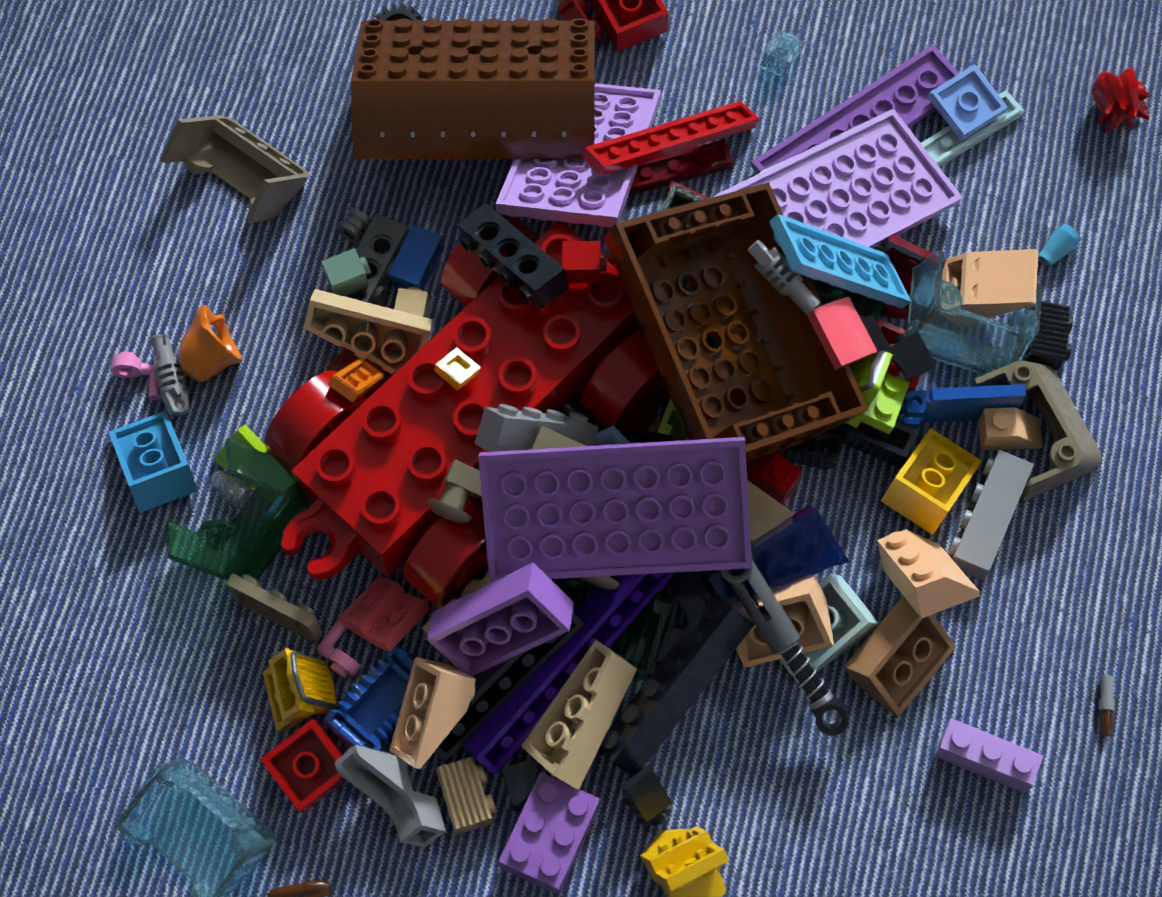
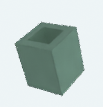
[321,248,371,296]

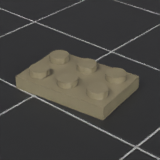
[226,573,323,645]

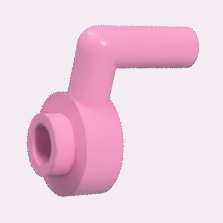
[110,352,161,400]
[317,620,361,679]

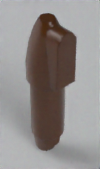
[267,880,330,897]

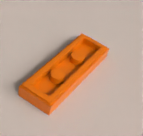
[327,358,384,402]

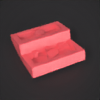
[807,297,878,370]
[338,576,430,652]

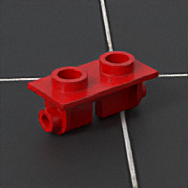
[558,0,606,45]

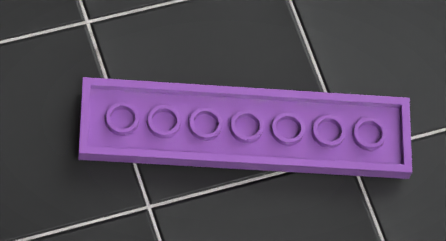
[751,44,960,174]

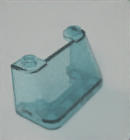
[114,759,276,897]

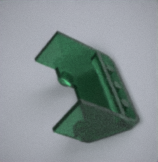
[166,438,309,581]

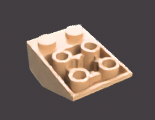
[939,249,1038,327]

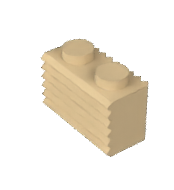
[436,757,497,835]

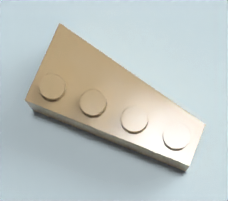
[521,640,637,790]

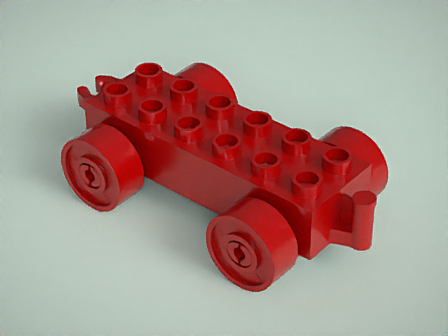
[264,214,669,609]

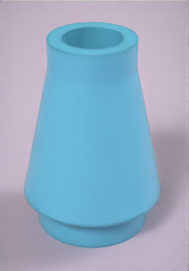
[1038,224,1081,268]

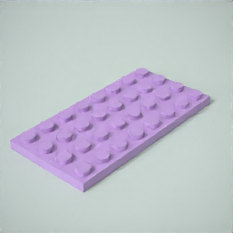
[496,83,661,228]
[714,108,963,280]

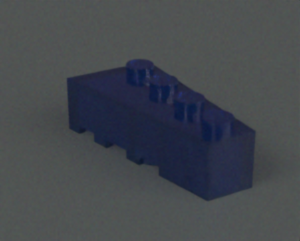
[703,505,849,604]

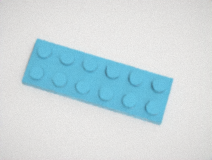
[769,214,911,309]

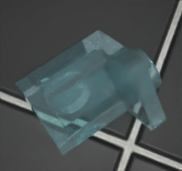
[760,30,805,78]

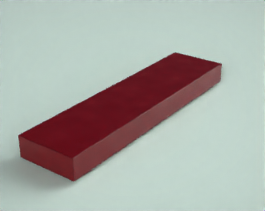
[628,139,734,196]

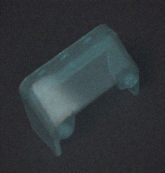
[907,251,1042,375]

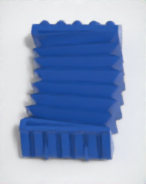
[323,644,415,752]

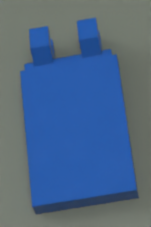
[900,384,1026,428]

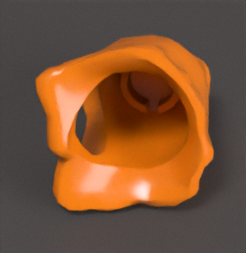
[178,305,243,382]

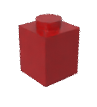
[562,241,607,284]

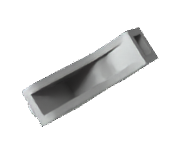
[335,745,446,848]

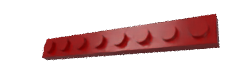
[581,101,759,176]

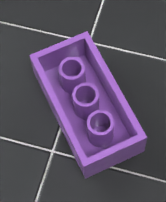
[427,563,574,676]

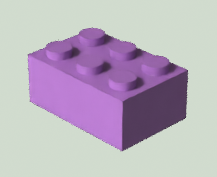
[498,772,600,896]

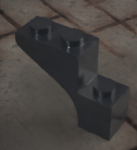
[859,314,936,382]

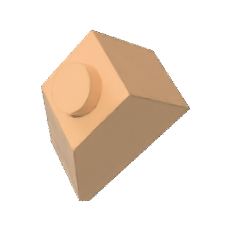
[978,407,1043,450]

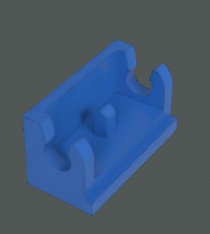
[388,225,444,291]

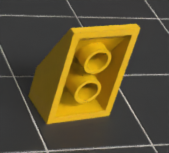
[881,428,982,535]

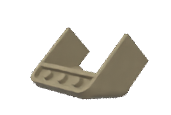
[160,115,309,223]
[971,361,1101,501]

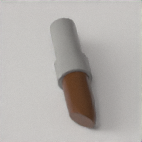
[1098,675,1115,737]

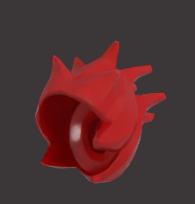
[1092,67,1150,133]

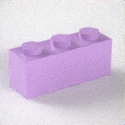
[934,718,1043,794]

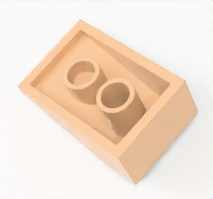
[389,657,476,769]

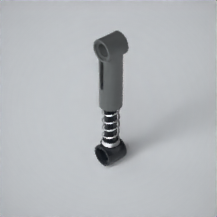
[720,559,848,736]

